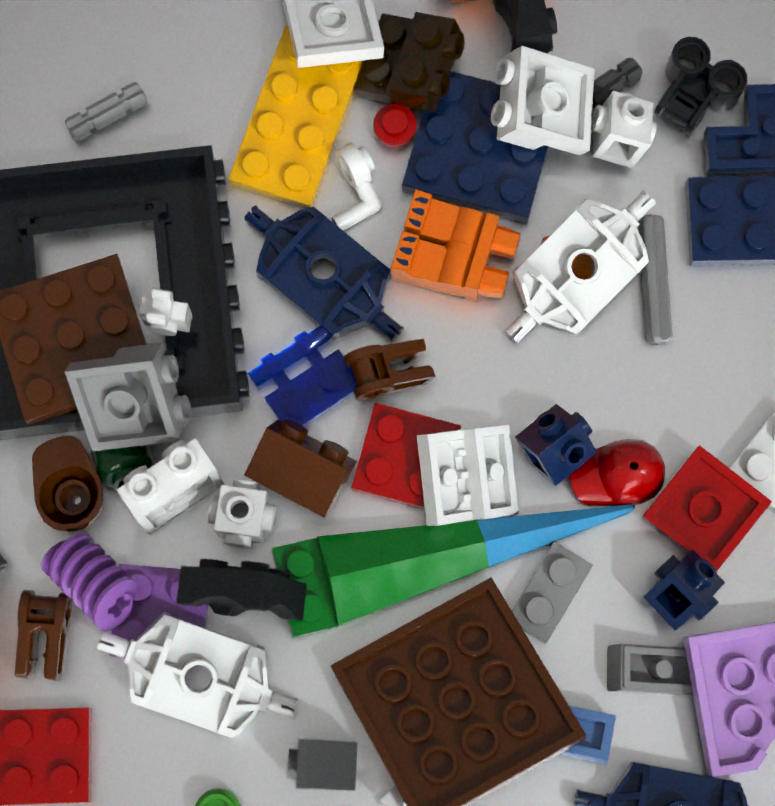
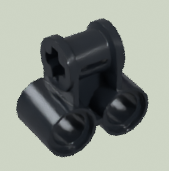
[654,37,747,136]

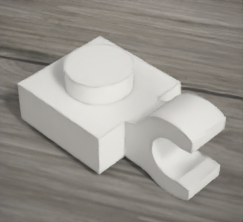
[139,288,192,336]

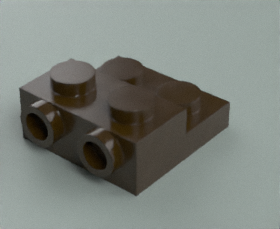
[353,12,465,113]

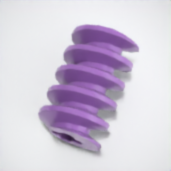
[41,533,138,631]

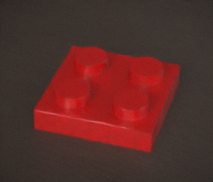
[351,403,461,510]
[642,445,772,572]
[0,708,92,805]

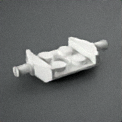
[504,190,656,343]
[97,611,298,738]

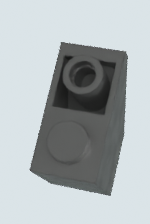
[288,739,358,791]

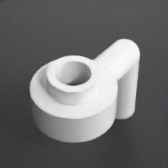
[331,142,382,231]

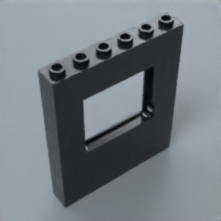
[0,145,250,440]

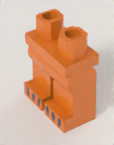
[391,189,521,302]

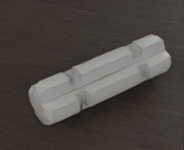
[65,82,147,141]

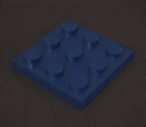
[402,71,548,223]

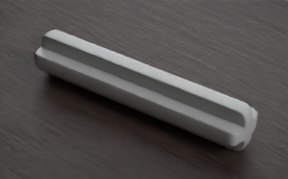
[638,215,673,344]

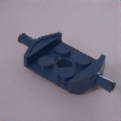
[244,205,404,342]
[574,762,748,806]

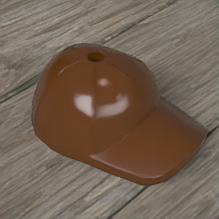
[32,436,103,532]

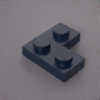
[704,84,775,174]

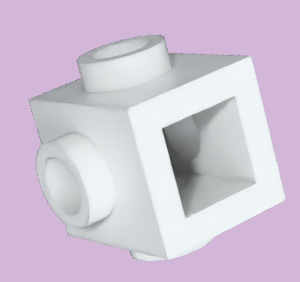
[591,90,657,168]
[208,480,276,548]

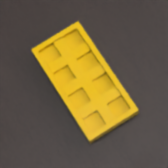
[228,25,364,209]

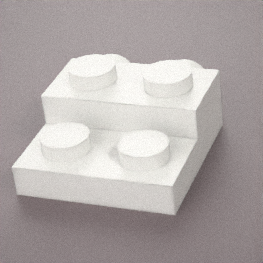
[491,46,595,155]
[117,438,225,535]

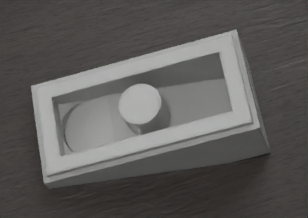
[607,644,693,695]

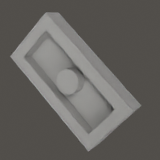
[512,541,593,644]

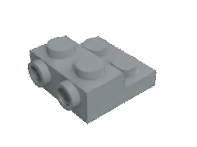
[65,343,191,451]

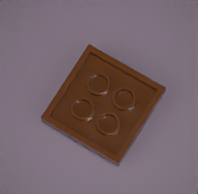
[0,254,147,425]

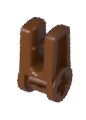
[343,339,436,401]
[15,590,72,681]

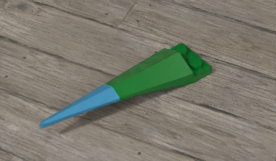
[271,505,635,639]

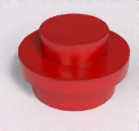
[373,104,417,147]

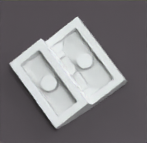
[417,424,519,526]

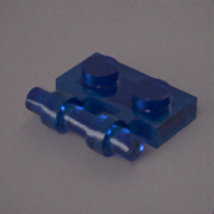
[247,326,357,427]

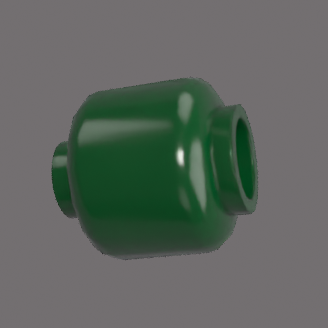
[91,445,155,491]

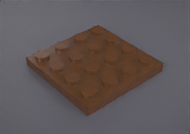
[330,577,587,806]

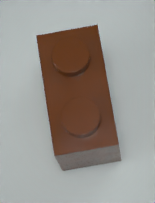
[244,419,357,518]

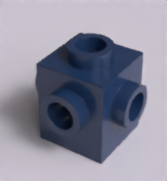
[515,404,597,486]
[643,549,725,631]

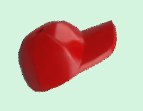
[569,439,665,506]

